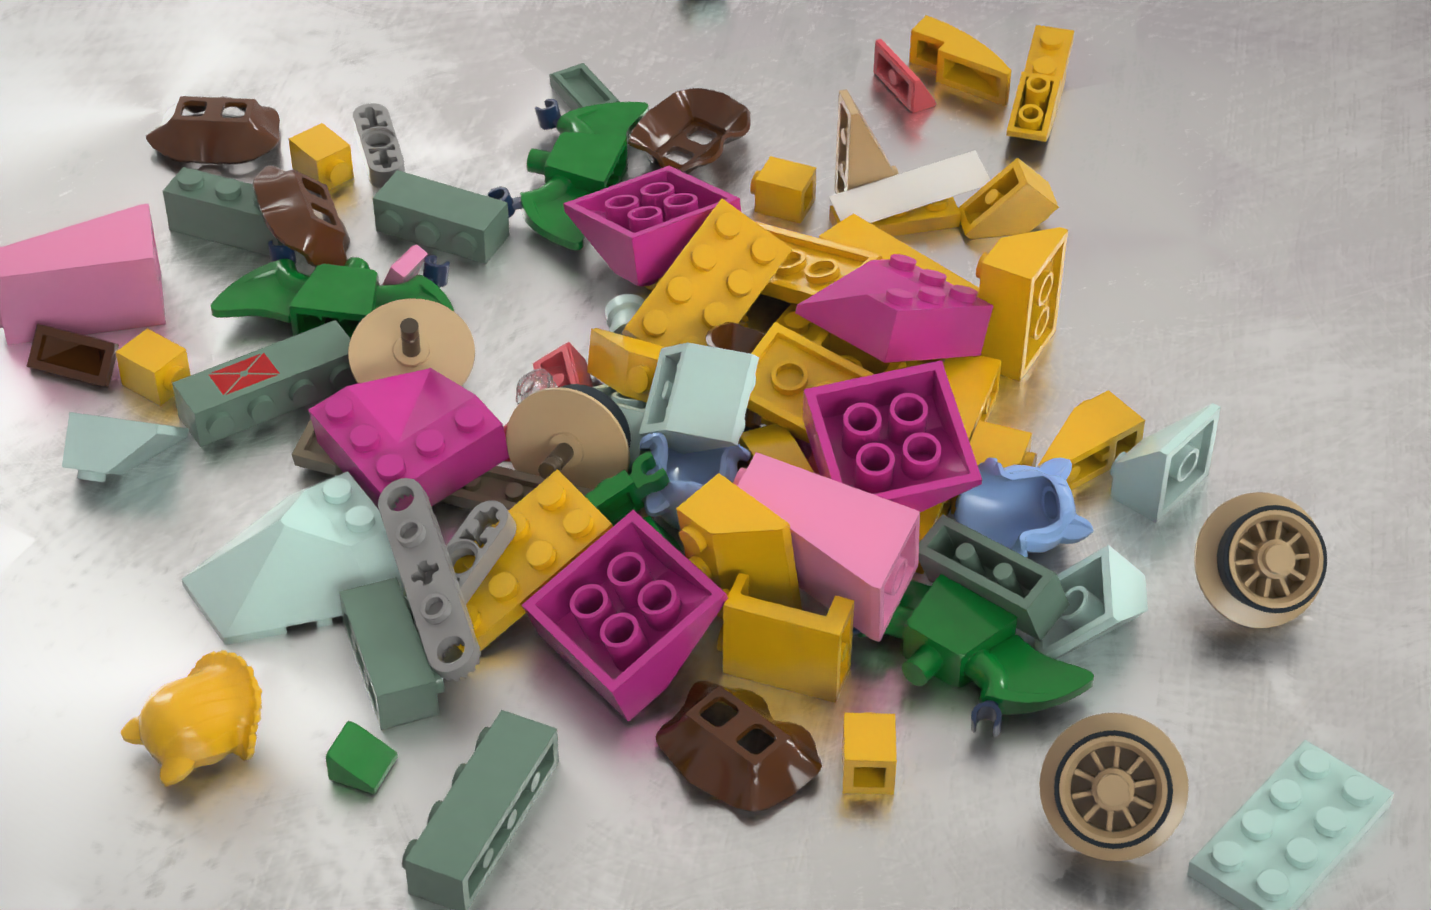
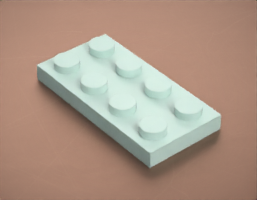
[1187,740,1394,910]

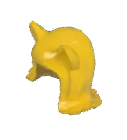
[120,650,262,787]

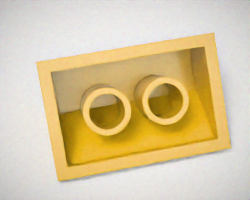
[976,227,1068,382]
[676,473,802,620]

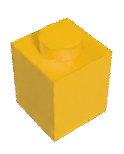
[288,123,354,190]
[750,156,817,224]
[116,328,191,406]
[842,712,897,795]

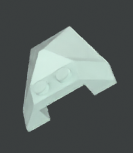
[182,471,407,645]

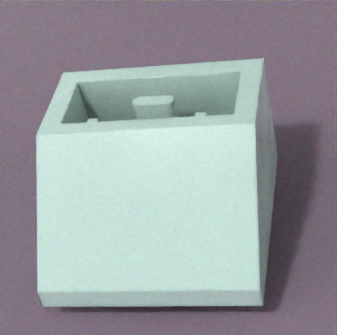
[639,342,759,454]

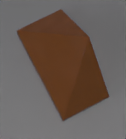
[27,324,119,388]

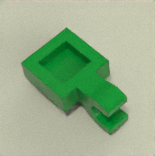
[585,452,670,526]

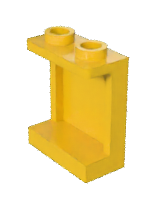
[717,573,854,703]

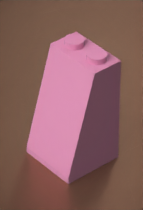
[0,204,166,345]
[733,452,920,642]

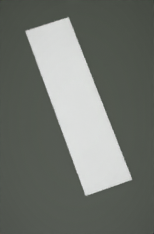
[829,150,990,223]

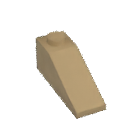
[835,89,899,194]

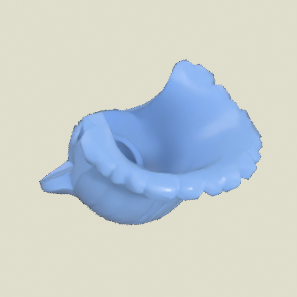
[640,432,751,529]
[954,457,1093,557]

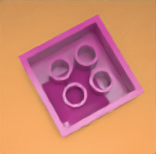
[563,166,741,286]
[795,254,993,363]
[803,360,982,512]
[308,368,509,511]
[522,510,728,722]

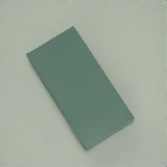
[549,63,620,110]

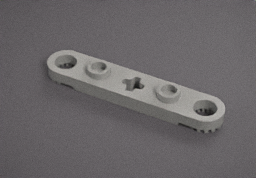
[378,478,482,681]

